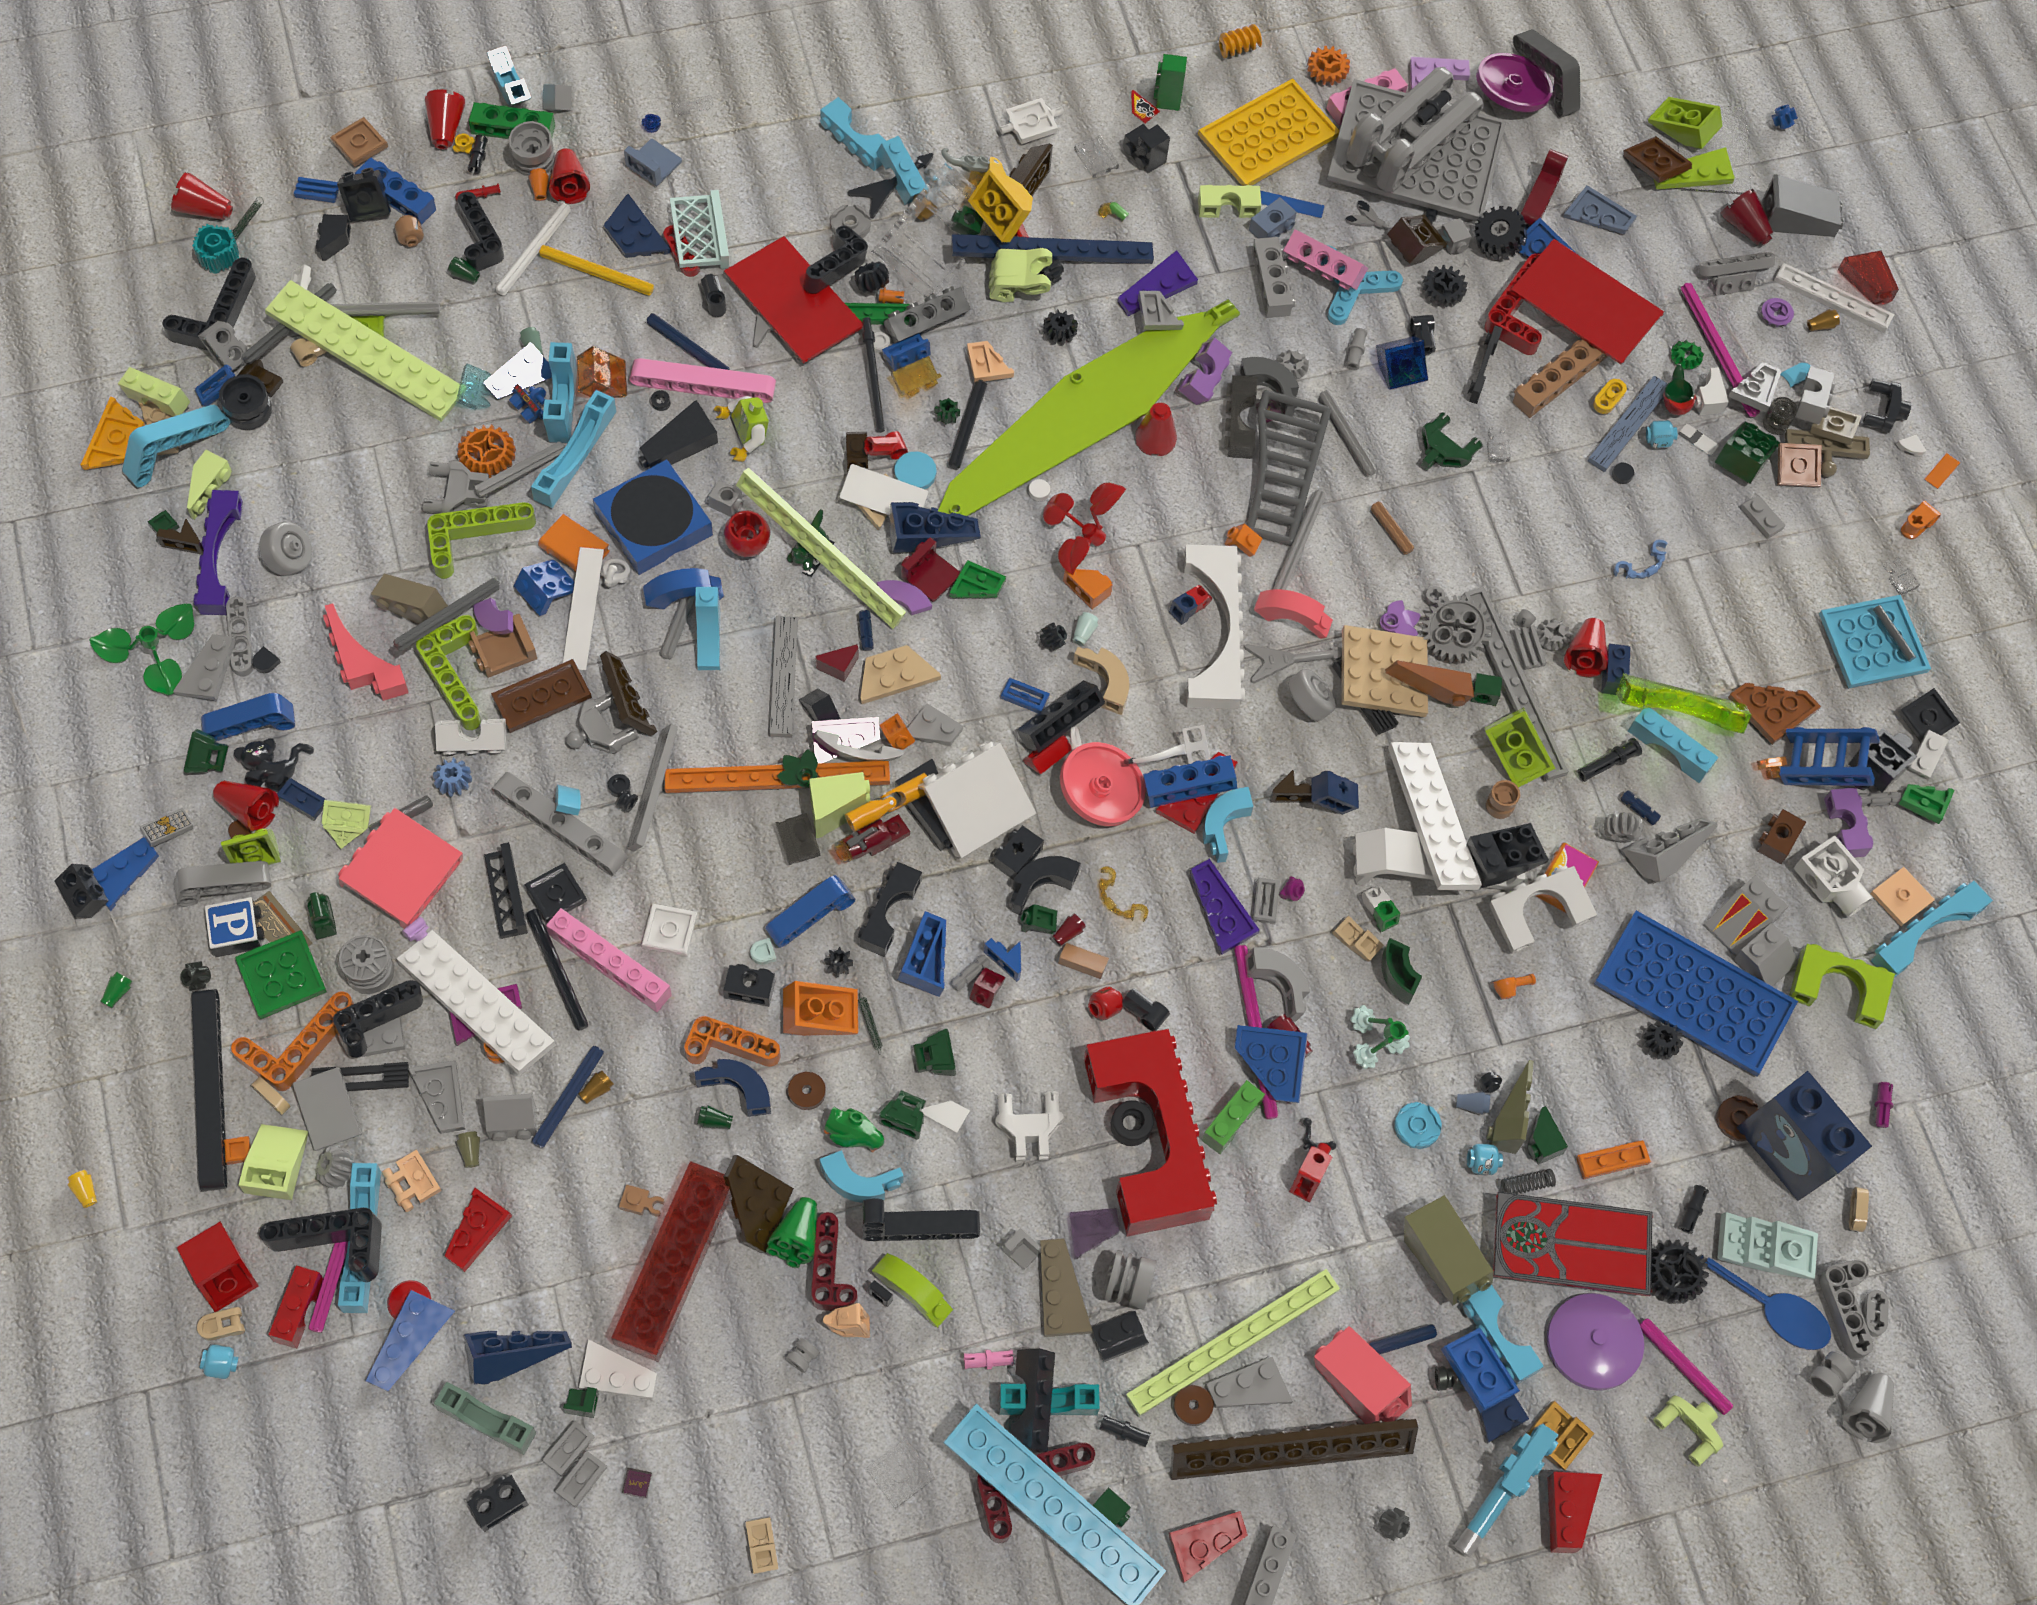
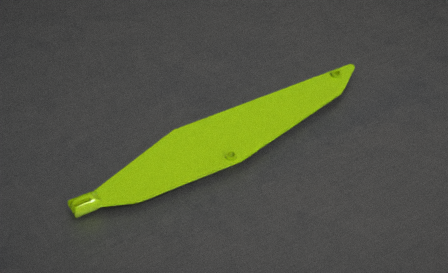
[938,299,1240,516]

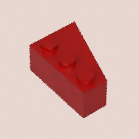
[1547,1472,1603,1554]

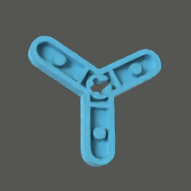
[1321,245,1403,325]

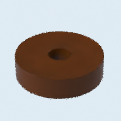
[788,1072,826,1110]
[1174,1385,1213,1426]

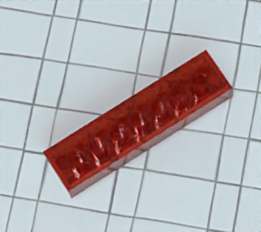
[611,1161,731,1362]

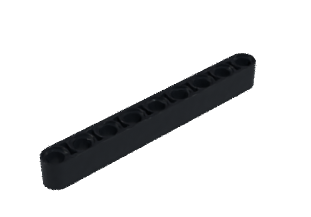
[192,989,228,1192]

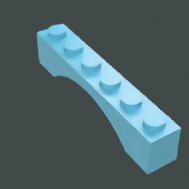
[531,390,616,508]
[1871,881,1993,978]
[338,1163,381,1313]

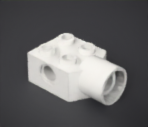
[1794,835,1873,918]

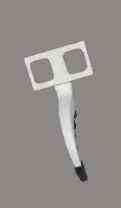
[1124,725,1211,764]

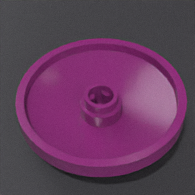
[1476,53,1553,112]

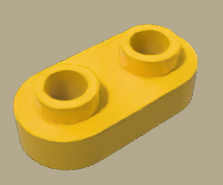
[1593,379,1627,414]

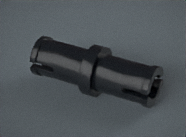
[1415,90,1452,125]
[468,135,488,174]
[1678,1185,1709,1234]
[1099,1415,1151,1447]

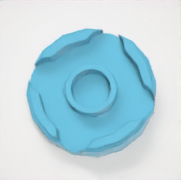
[895,451,937,489]
[1394,1102,1442,1149]

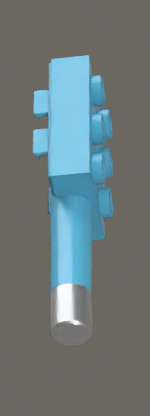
[1455,1424,1558,1557]

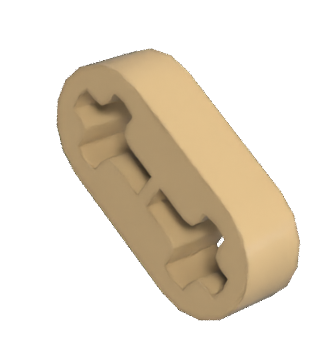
[251,1076,291,1115]
[1849,1187,1869,1232]

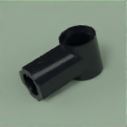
[700,274,727,317]
[1410,315,1436,356]
[1122,988,1170,1032]

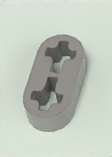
[1863,1290,1889,1337]

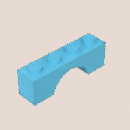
[820,97,886,171]
[1628,705,1719,783]
[1463,1284,1544,1385]

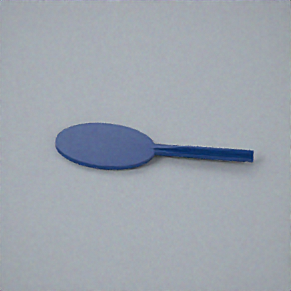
[1704,1257,1831,1350]

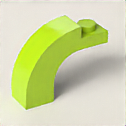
[872,1253,953,1328]

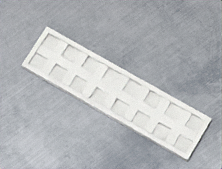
[1388,742,1482,890]
[397,930,556,1075]

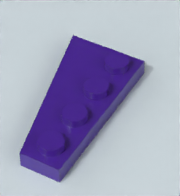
[1117,250,1198,316]
[1190,858,1260,955]

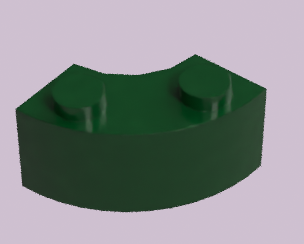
[1381,938,1422,1005]

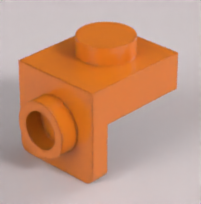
[1224,523,1263,557]

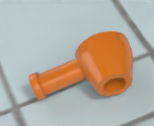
[1493,974,1536,1000]

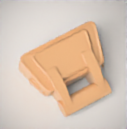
[823,1303,870,1338]

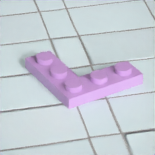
[1410,57,1470,90]

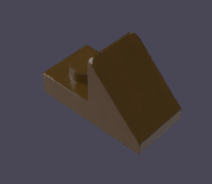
[238,359,283,398]
[156,519,204,555]
[1270,770,1313,803]

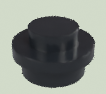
[1479,1072,1502,1093]

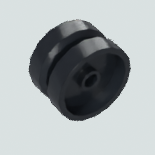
[219,374,272,430]

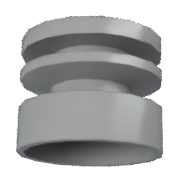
[509,121,555,176]
[339,935,395,995]
[1104,1250,1157,1310]

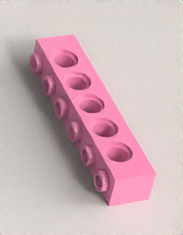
[546,908,672,1012]

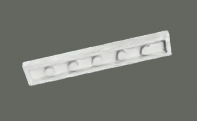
[1774,263,1895,333]

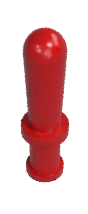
[455,183,501,200]

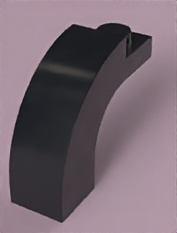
[1010,856,1081,915]

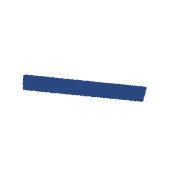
[1260,190,1325,218]

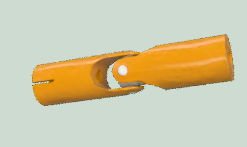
[845,773,927,832]

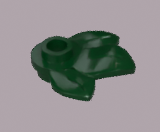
[777,749,818,788]

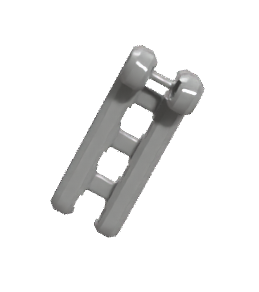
[1346,67,1483,192]

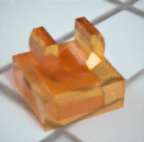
[1757,756,1787,779]

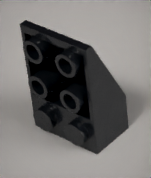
[1467,823,1549,888]

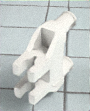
[995,1091,1064,1161]

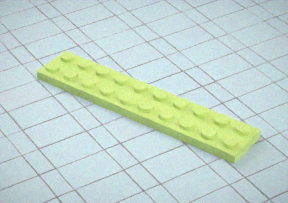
[265,280,466,422]

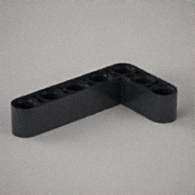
[162,257,256,351]
[862,1198,980,1242]
[259,1207,382,1282]

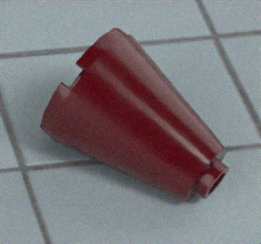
[1720,188,1774,246]

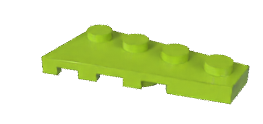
[1653,147,1735,189]

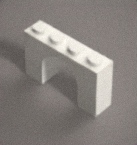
[1489,866,1597,954]

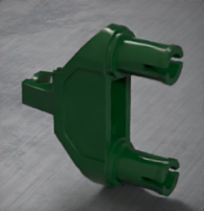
[1421,412,1483,471]

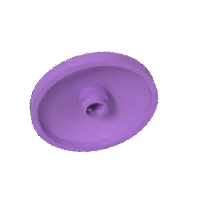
[1547,1293,1644,1391]

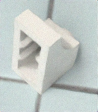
[1694,367,1729,416]

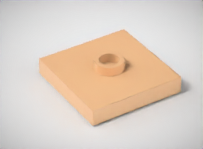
[1870,867,1935,927]

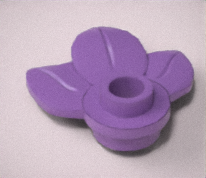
[1380,600,1421,636]

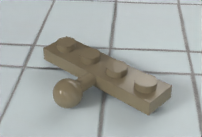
[1785,429,1870,477]

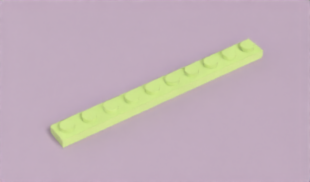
[736,468,906,629]
[1126,1269,1340,1417]

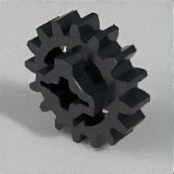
[1422,265,1468,307]

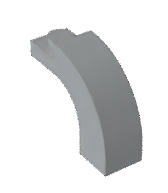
[1245,947,1310,1022]

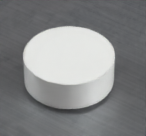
[874,332,890,353]
[1029,479,1050,501]

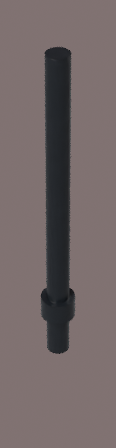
[862,317,885,433]

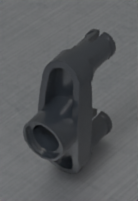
[1863,378,1912,433]

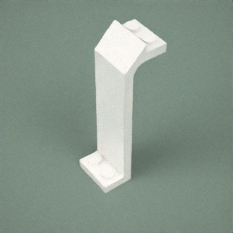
[1353,828,1525,891]

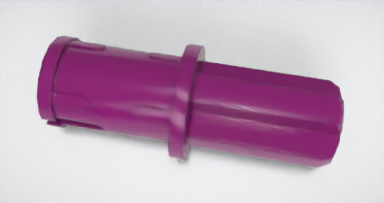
[1874,1082,1894,1128]

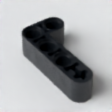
[457,192,504,271]
[803,226,868,293]
[333,980,423,1058]

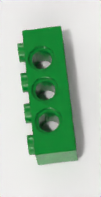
[469,102,555,139]

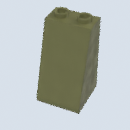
[1404,1195,1494,1306]

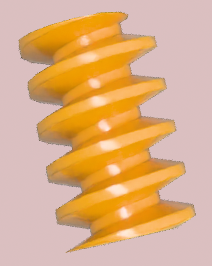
[1219,24,1262,59]

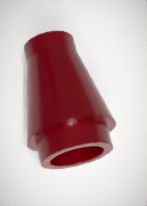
[1052,913,1086,946]

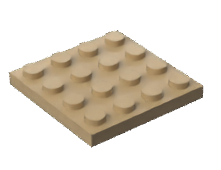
[1341,625,1428,717]

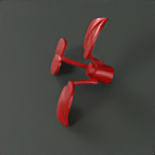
[1043,482,1126,575]

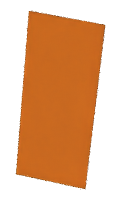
[1925,453,1960,489]

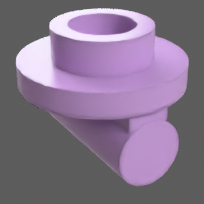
[402,917,429,942]

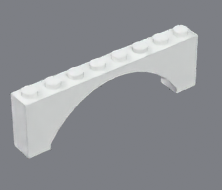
[1184,545,1245,709]

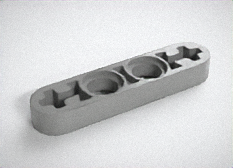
[1699,252,1775,276]
[226,596,254,677]

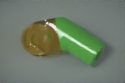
[1098,202,1129,221]

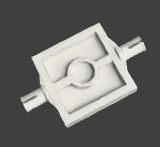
[999,98,1064,144]

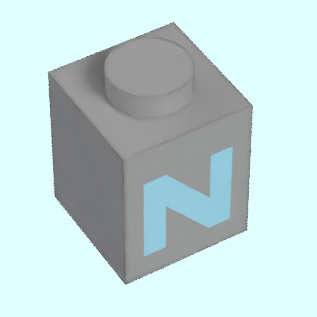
[1440,218,1472,254]

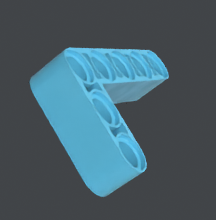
[122,405,230,487]

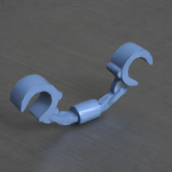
[1613,540,1668,579]

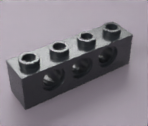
[1017,680,1105,753]

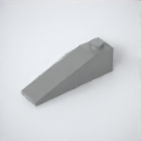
[1623,818,1718,882]

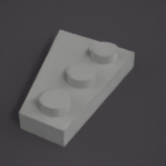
[1728,362,1782,413]

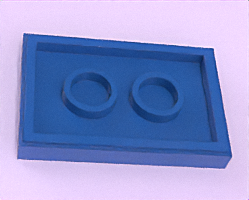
[1441,1328,1520,1413]

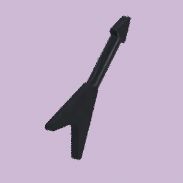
[848,153,934,219]

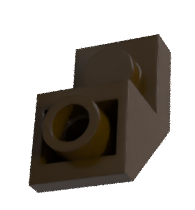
[846,432,868,475]

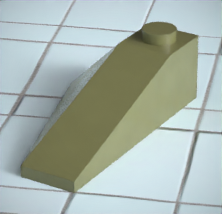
[1486,1060,1534,1154]

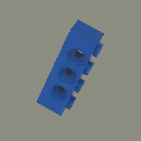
[355,157,436,225]
[1143,755,1238,808]

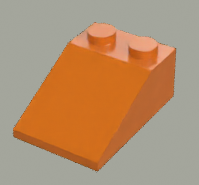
[783,981,858,1036]

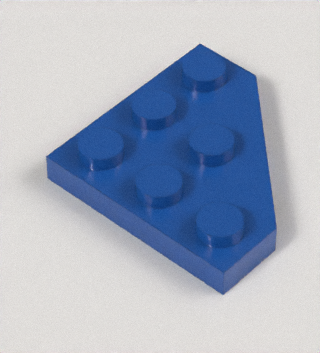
[1235,1025,1308,1103]

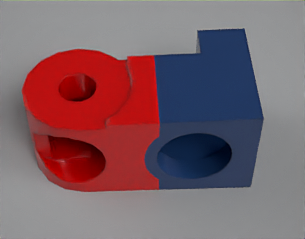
[1169,585,1212,625]

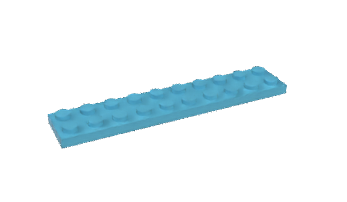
[943,1404,1166,1605]

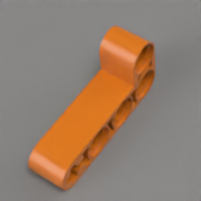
[684,1016,781,1067]

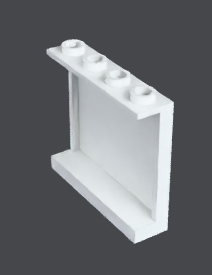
[918,740,1036,858]

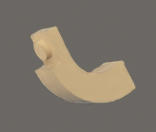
[1073,647,1129,715]

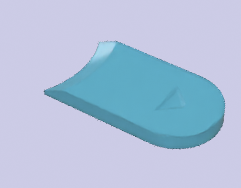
[1780,363,1812,388]

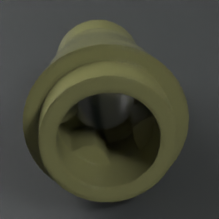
[456,1131,480,1168]

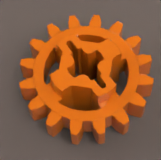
[1307,46,1350,85]

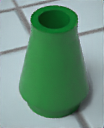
[100,972,132,1008]

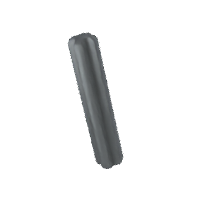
[369,795,433,832]

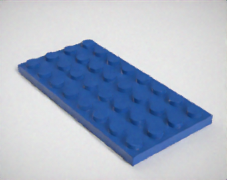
[1594,910,1798,1077]

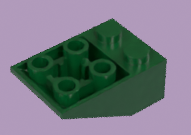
[1715,421,1781,484]

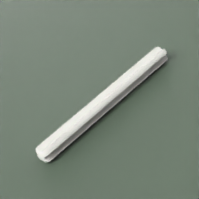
[495,203,571,296]

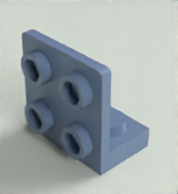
[624,139,682,187]

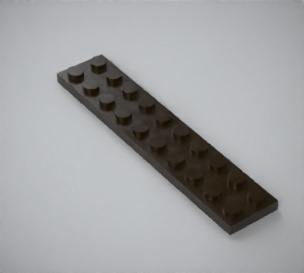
[1170,1418,1418,1480]

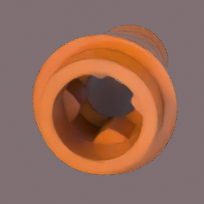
[528,168,549,201]

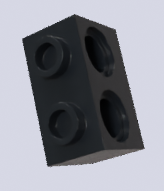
[54,864,109,918]
[467,1475,529,1532]

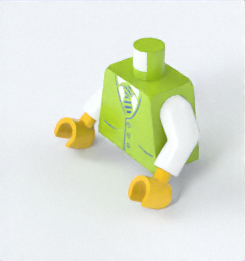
[714,396,769,462]

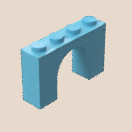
[543,342,578,443]

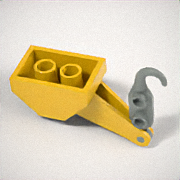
[941,148,1033,242]

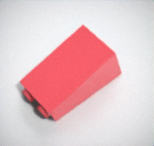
[1314,1326,1412,1424]

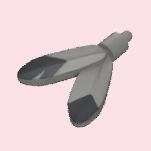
[1345,200,1389,229]

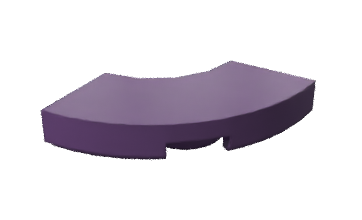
[877,580,932,615]
[474,598,513,634]

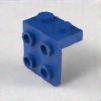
[514,560,575,616]

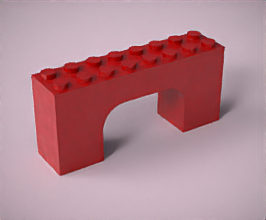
[1084,1028,1217,1237]

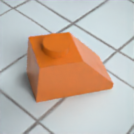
[1063,569,1113,610]

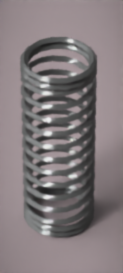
[1501,1168,1556,1194]

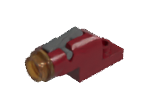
[834,814,911,863]

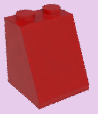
[176,1221,259,1312]

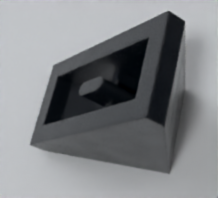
[799,688,841,721]

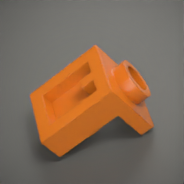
[879,713,915,750]

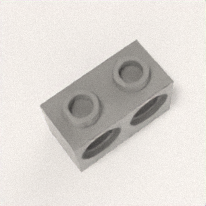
[198,321,248,371]

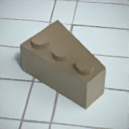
[371,573,448,627]

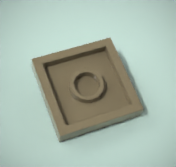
[1810,406,1862,445]

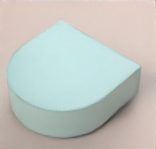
[750,938,777,965]

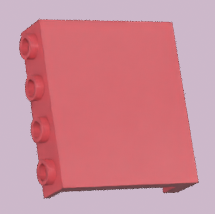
[338,808,463,929]

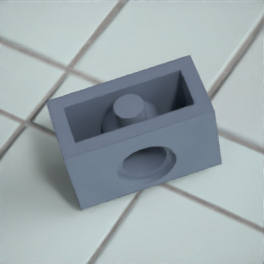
[1249,197,1297,239]

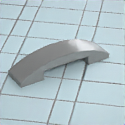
[814,730,904,762]

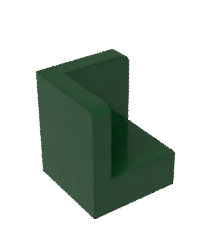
[563,1387,599,1418]

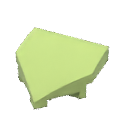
[322,800,371,849]

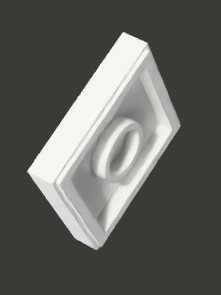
[642,903,698,957]

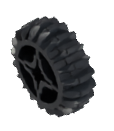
[1651,1239,1709,1304]

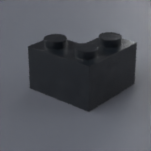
[1123,124,1170,173]

